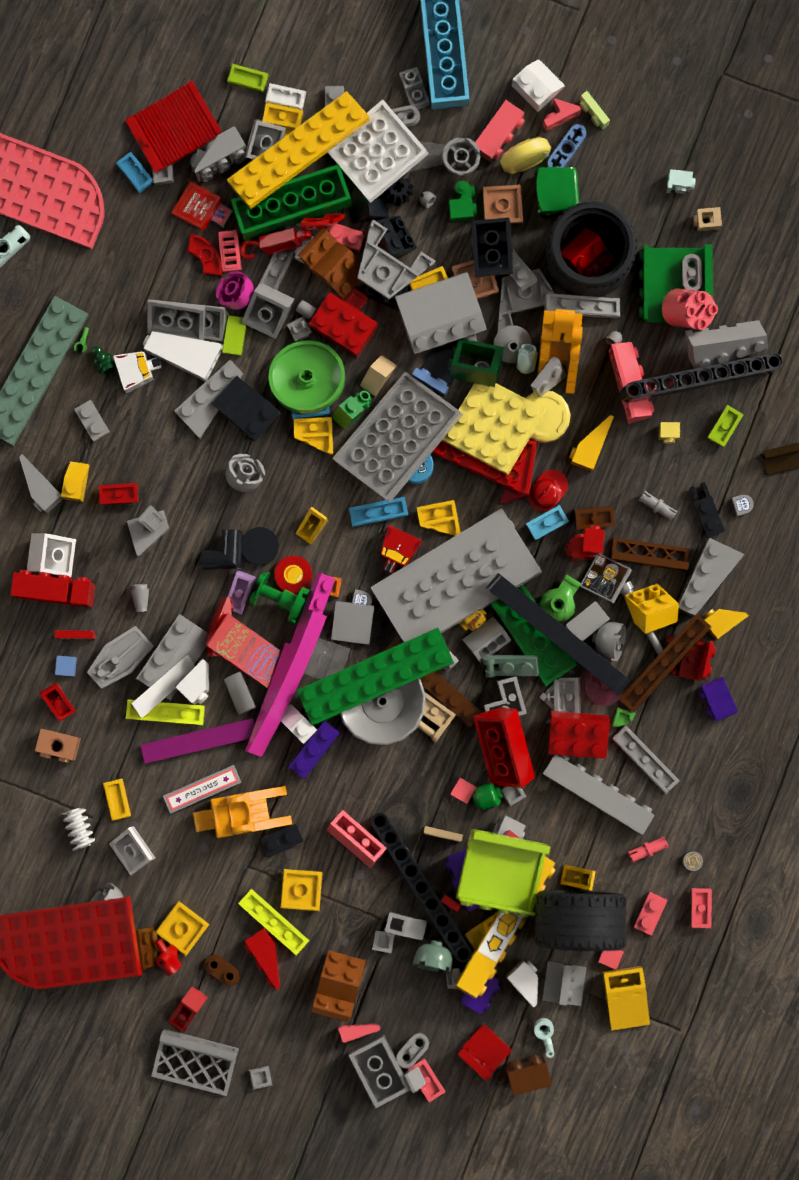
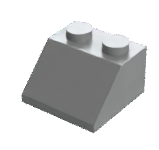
[241,283,294,339]

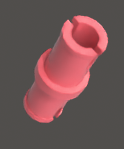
[628,836,668,863]

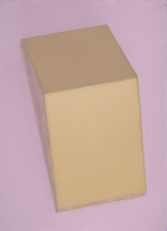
[360,355,397,397]

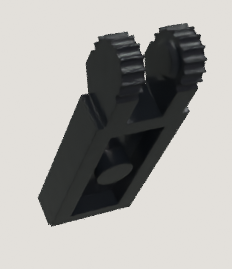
[689,482,725,538]

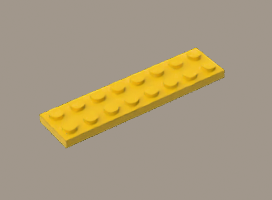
[227,91,370,209]

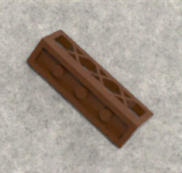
[610,537,689,572]

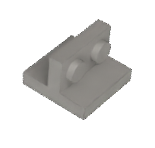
[542,961,586,1006]

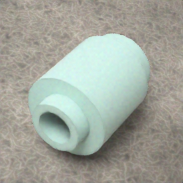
[516,344,538,374]

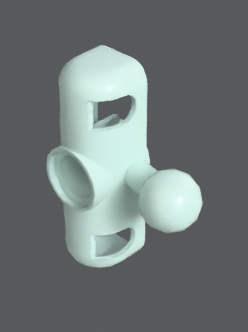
[0,225,30,267]

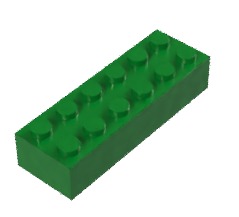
[231,164,352,241]

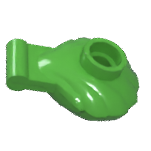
[540,575,581,622]

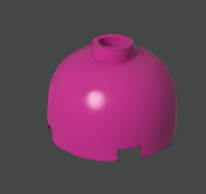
[216,270,254,310]

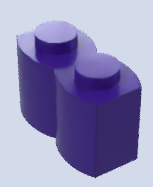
[699,677,738,722]

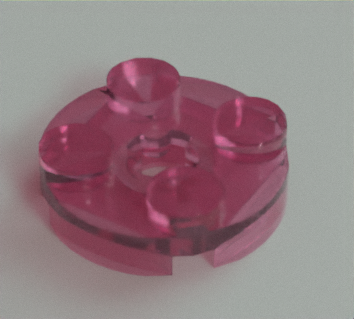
[585,673,623,706]

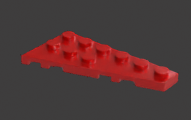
[432,441,537,497]

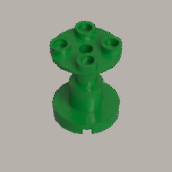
[249,571,310,625]

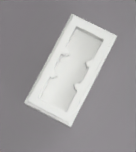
[265,83,306,110]

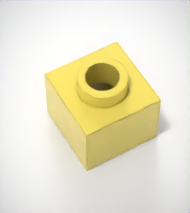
[659,422,680,444]

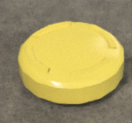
[500,137,551,174]
[526,391,570,443]

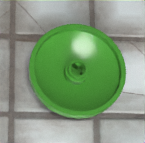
[269,341,345,413]

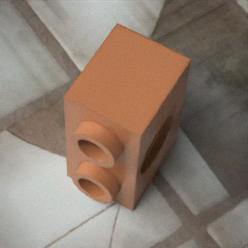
[35,729,81,763]

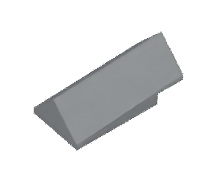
[147,299,229,341]

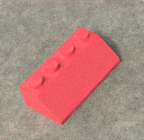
[608,342,654,424]

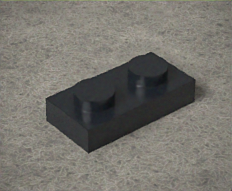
[260,824,304,857]

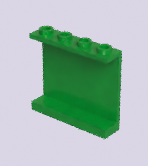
[639,244,713,323]

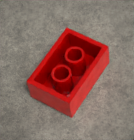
[309,292,378,358]
[547,711,610,759]

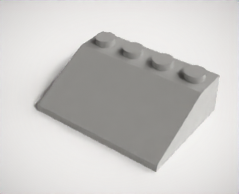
[395,272,487,354]

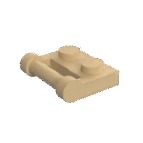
[417,693,456,743]

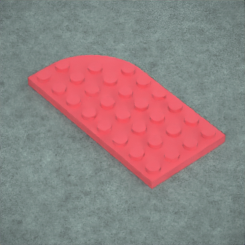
[0,133,105,249]

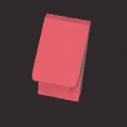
[543,99,581,132]

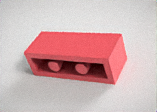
[475,100,525,163]
[327,810,387,868]

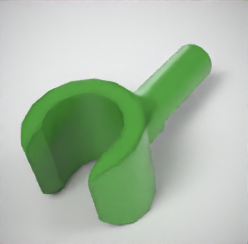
[74,327,89,353]

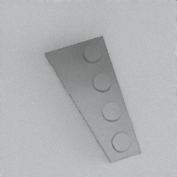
[174,360,243,439]

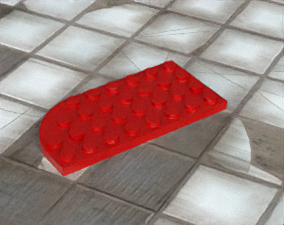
[0,896,142,989]

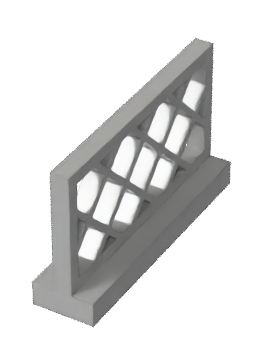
[151,1029,239,1096]

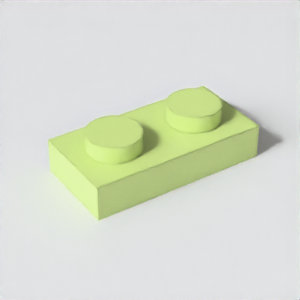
[580,91,610,130]

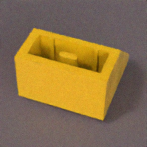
[625,584,679,634]

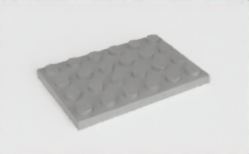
[332,372,463,503]

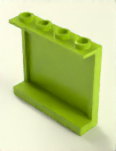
[456,829,550,918]

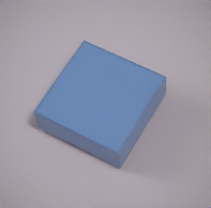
[55,656,77,677]

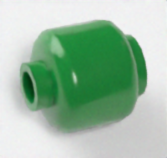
[473,783,503,811]

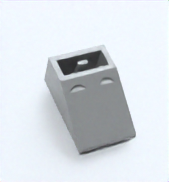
[194,126,246,183]

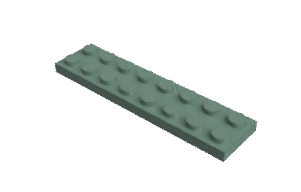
[0,296,89,446]

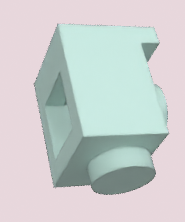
[666,169,695,193]

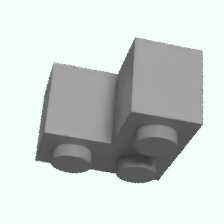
[484,676,527,716]

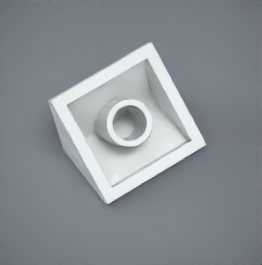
[109,826,155,875]

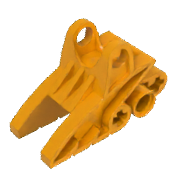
[538,309,582,394]
[193,786,292,838]

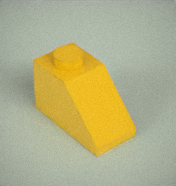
[61,461,90,502]
[704,609,748,640]

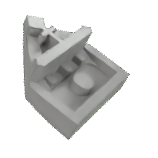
[540,678,581,713]

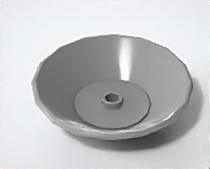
[340,679,426,745]

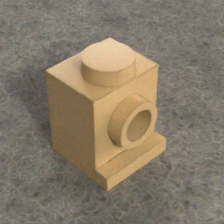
[693,207,722,231]

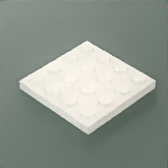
[328,100,429,203]

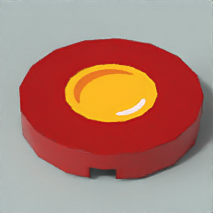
[275,556,313,594]

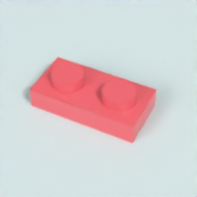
[327,224,365,252]
[691,888,712,928]
[634,892,668,936]
[408,1058,446,1103]

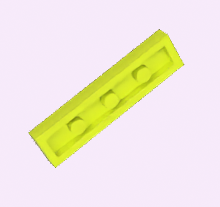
[126,700,205,725]
[238,889,309,955]

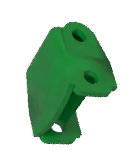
[534,167,579,217]

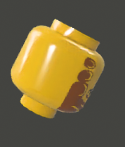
[459,609,487,631]

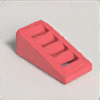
[218,230,242,272]
[338,1024,380,1043]

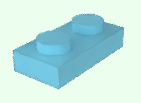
[526,505,569,541]

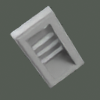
[138,506,165,533]

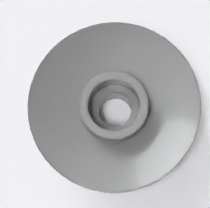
[493,325,531,363]

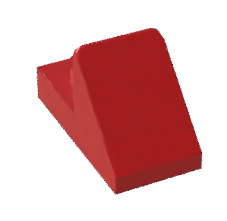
[40,683,76,722]

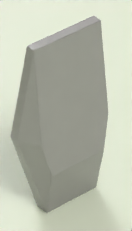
[87,626,154,689]

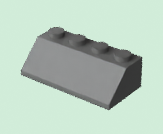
[136,614,207,701]

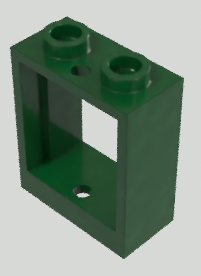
[448,339,504,387]

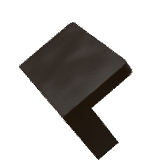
[761,442,799,475]

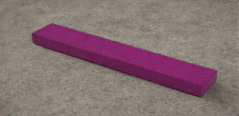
[140,718,255,764]

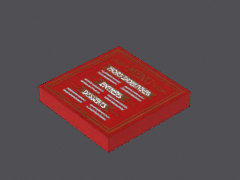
[171,181,223,231]

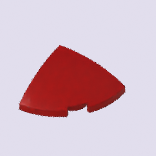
[300,214,345,230]

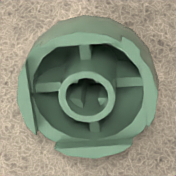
[413,941,452,973]

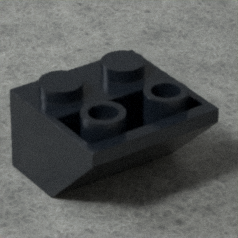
[362,215,417,259]

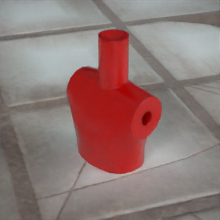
[154,938,182,976]

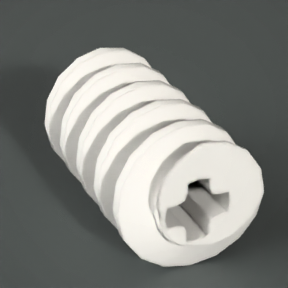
[61,808,95,851]

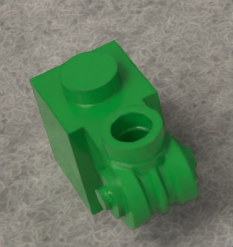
[449,181,477,223]
[332,391,372,430]

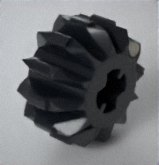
[383,174,414,205]

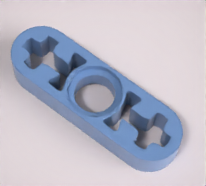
[547,124,586,168]

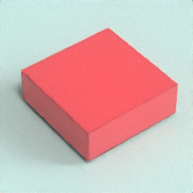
[451,778,477,804]
[598,950,624,969]

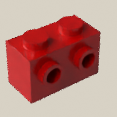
[565,534,596,562]

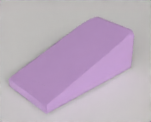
[228,571,256,615]

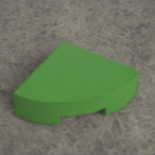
[612,708,636,727]

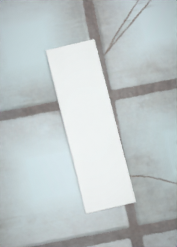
[132,655,196,718]

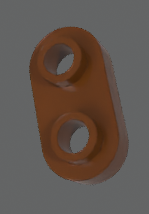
[205,954,240,986]

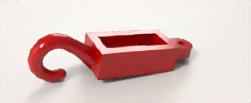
[240,228,312,260]

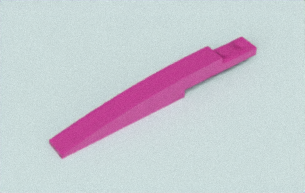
[245,572,335,757]

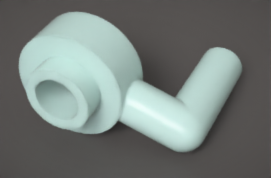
[534,1018,554,1058]

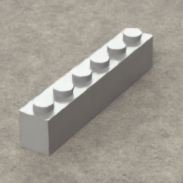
[542,755,655,835]

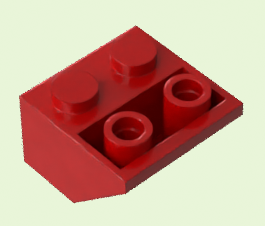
[561,228,615,277]

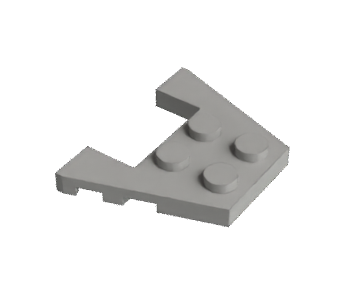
[357,220,435,299]
[498,269,554,332]

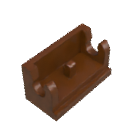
[574,505,615,529]

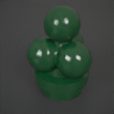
[92,346,116,376]

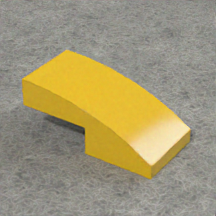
[464,912,497,951]

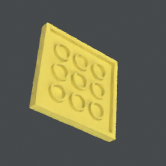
[442,383,546,475]

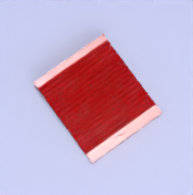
[125,80,223,173]

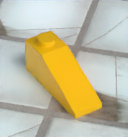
[569,415,614,472]

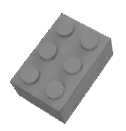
[349,1035,410,1108]

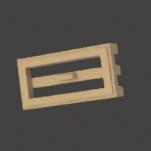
[424,826,463,842]

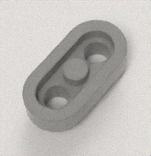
[391,105,420,127]
[682,254,702,291]
[397,1033,429,1068]

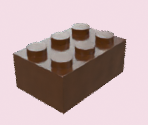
[506,1054,552,1096]

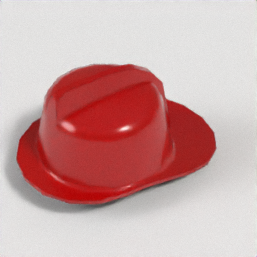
[528,470,568,512]

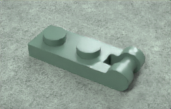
[483,655,539,677]

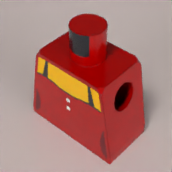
[380,525,422,574]

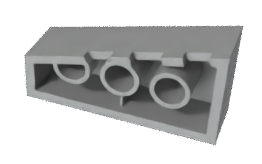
[685,320,768,369]
[678,538,744,617]

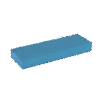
[349,497,408,527]

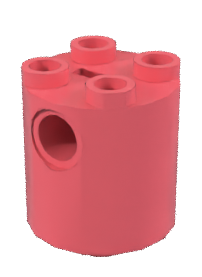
[662,288,718,330]

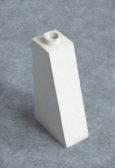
[143,331,223,382]

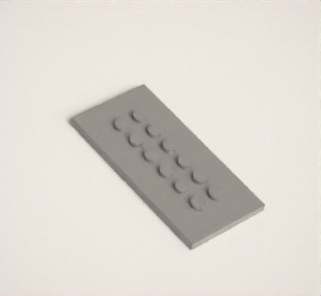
[371,508,542,642]

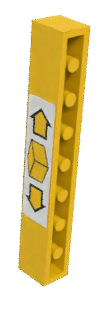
[455,857,555,999]

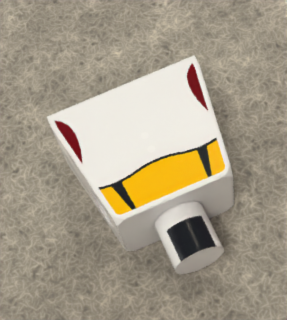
[114,352,162,393]

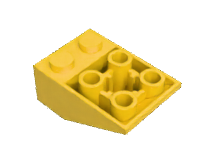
[602,966,650,1031]

